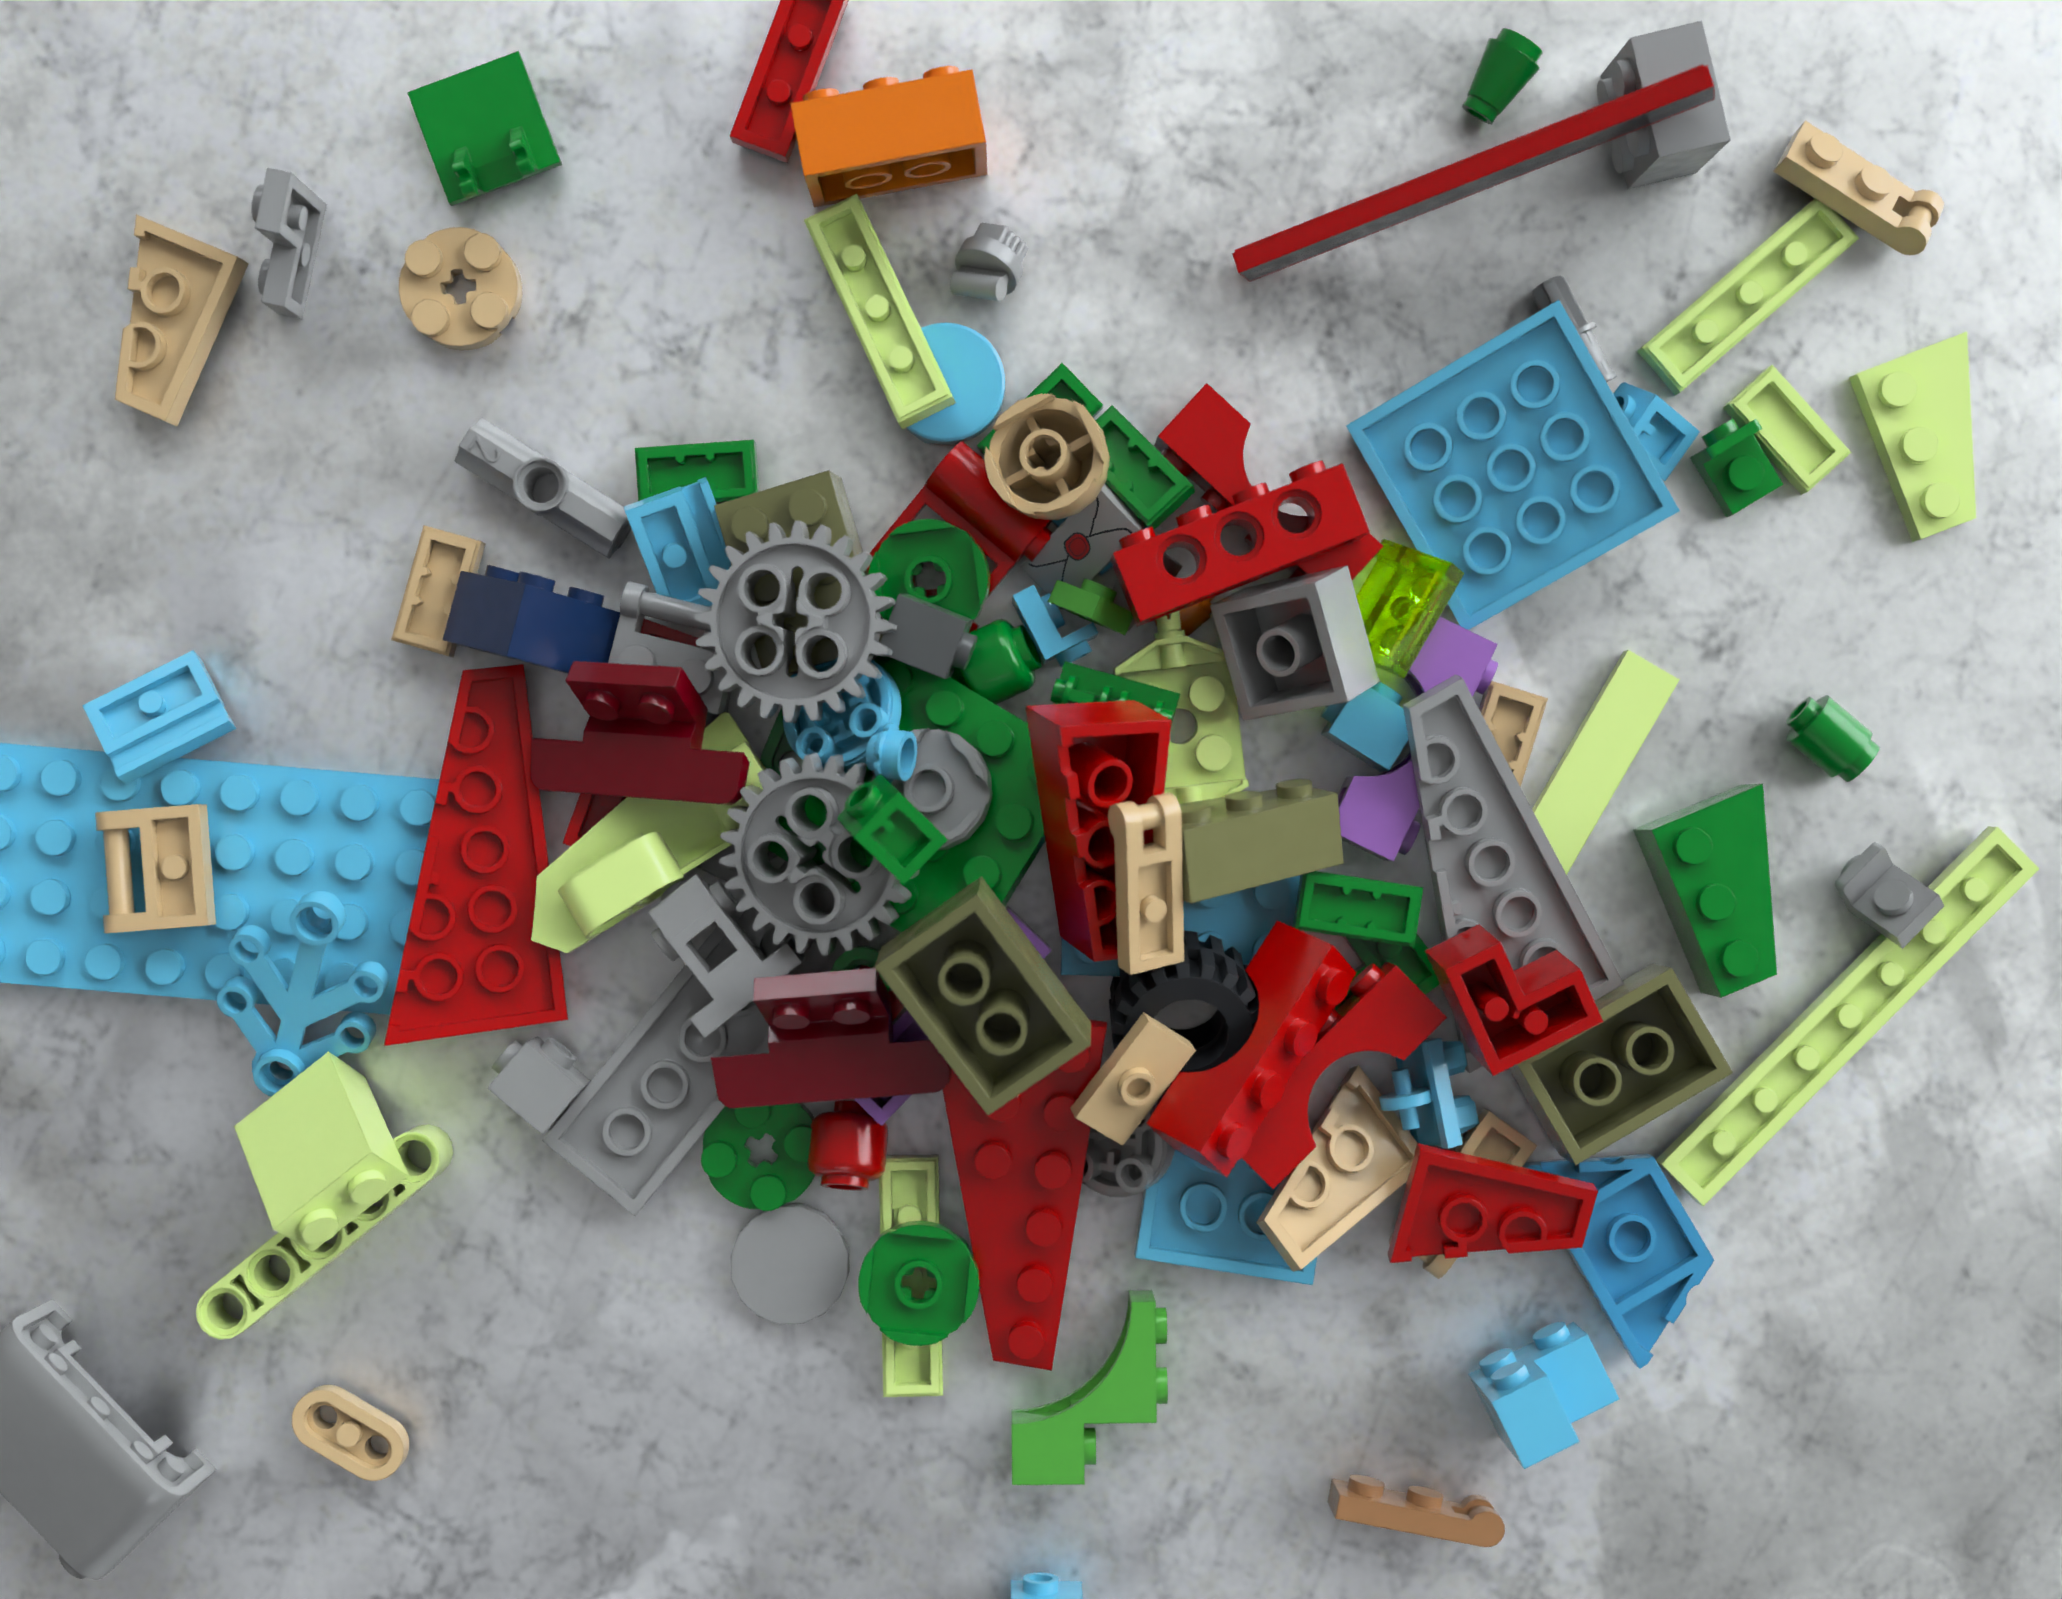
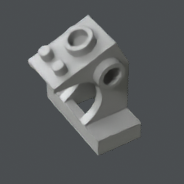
[648,874,806,1038]

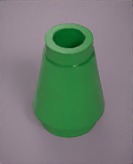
[1462,28,1543,124]

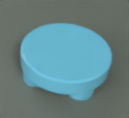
[905,323,1005,445]
[783,657,902,773]

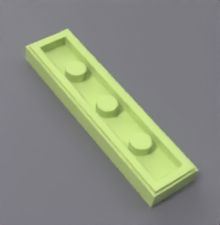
[804,194,956,429]
[1637,198,1859,395]
[1532,650,1679,875]
[879,1155,943,1397]

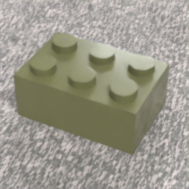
[714,470,883,676]
[874,876,1091,1116]
[1509,963,1733,1165]

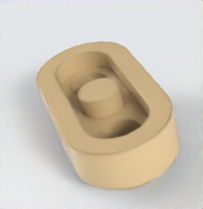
[292,1385,409,1481]

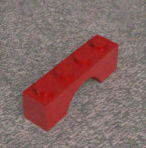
[1154,383,1384,580]
[1146,920,1356,1178]
[1242,961,1447,1189]

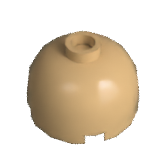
[984,393,1110,521]

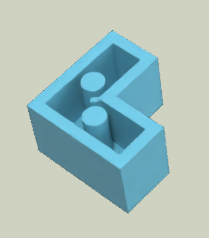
[1468,1322,1619,1469]

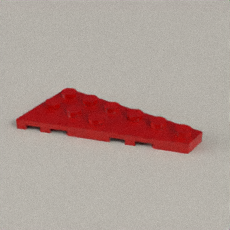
[384,664,568,1046]
[942,1019,1107,1371]

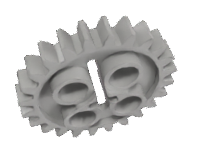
[694,520,897,723]
[719,753,919,955]

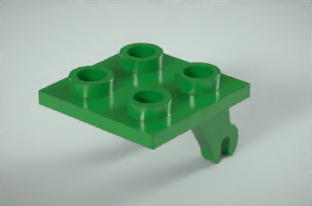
[407,51,562,206]

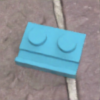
[624,477,731,622]
[82,650,236,785]

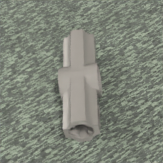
[454,418,631,558]

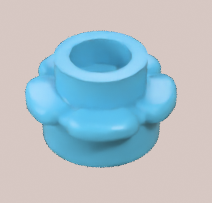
[866,723,917,783]

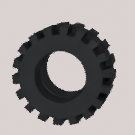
[1109,931,1259,1096]

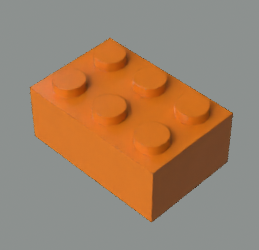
[790,66,988,207]

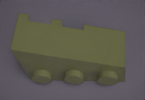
[1179,779,1344,903]

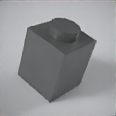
[880,593,978,679]

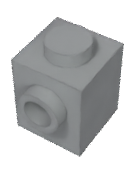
[487,1037,591,1135]

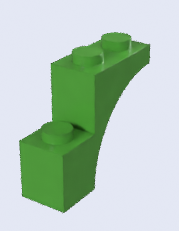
[1012,1290,1168,1485]

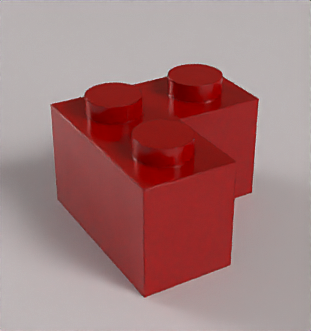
[1425,924,1604,1076]

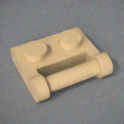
[95,804,216,934]

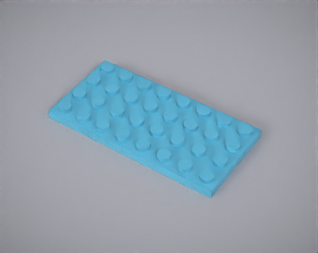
[0,743,440,1015]

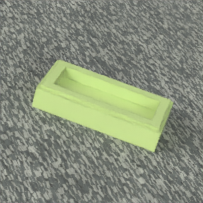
[1723,365,1852,495]

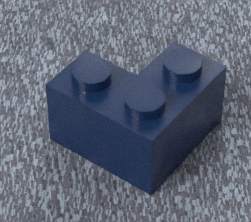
[443,565,620,674]

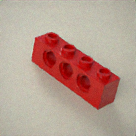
[1110,460,1370,627]

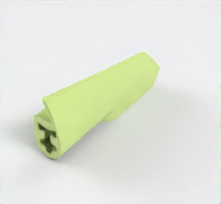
[531,712,766,954]

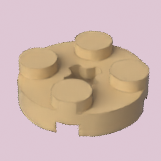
[399,227,523,350]

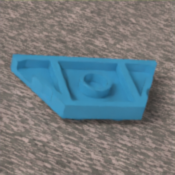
[1523,1154,1714,1369]

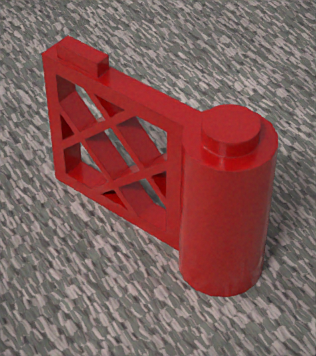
[867,441,1053,633]

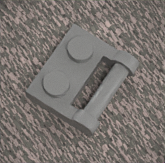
[608,581,729,715]

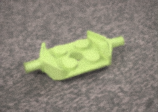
[1113,611,1249,804]

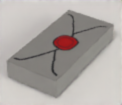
[1021,484,1146,609]

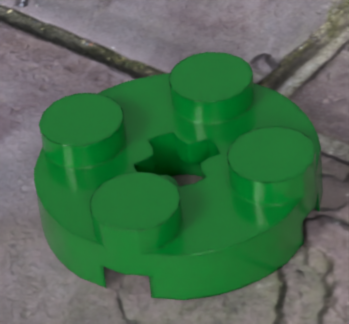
[868,519,990,620]
[701,1103,815,1211]
[858,1221,979,1346]

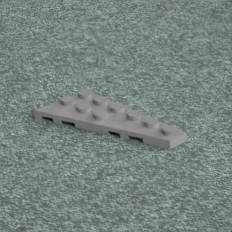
[1403,674,1624,1074]

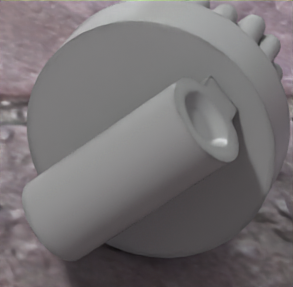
[950,223,1028,301]

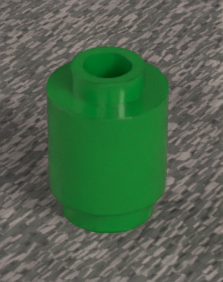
[1786,695,1880,782]

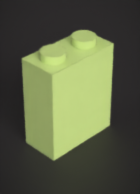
[234,1051,409,1252]

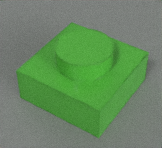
[1048,578,1133,635]

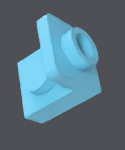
[1613,382,1700,481]
[1011,585,1099,667]

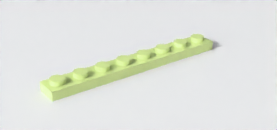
[1656,827,2039,1206]

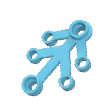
[216,891,389,1096]

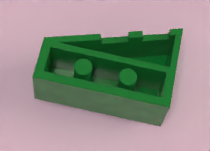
[1633,784,1777,998]

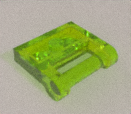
[1356,539,1465,678]

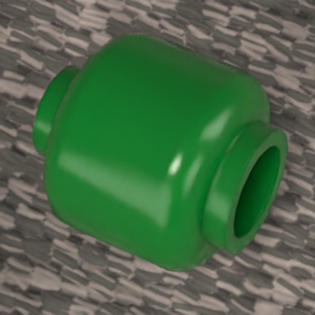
[951,619,1042,705]

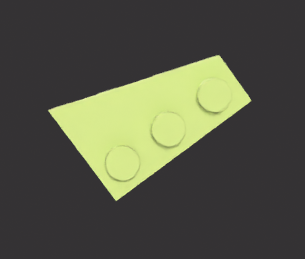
[1849,332,1976,542]

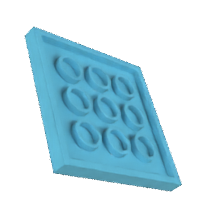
[1346,300,1680,630]

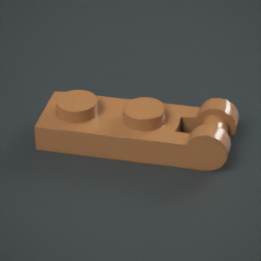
[1327,1475,1505,1547]

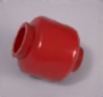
[807,1101,889,1191]

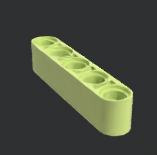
[196,1124,453,1340]

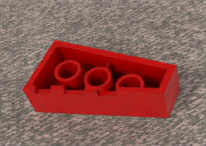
[1025,700,1171,962]

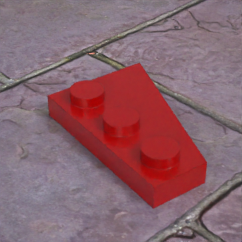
[1387,1143,1598,1263]

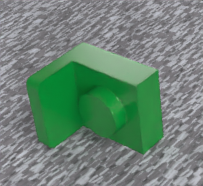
[1690,418,1783,518]
[837,774,948,885]

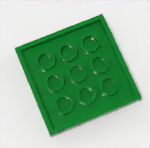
[768,656,1045,933]

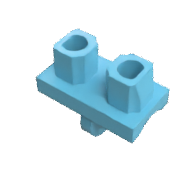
[1379,1038,1479,1149]

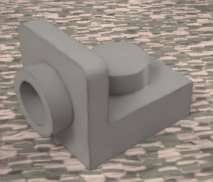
[1835,842,1944,949]

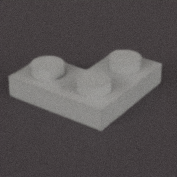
[251,168,327,319]

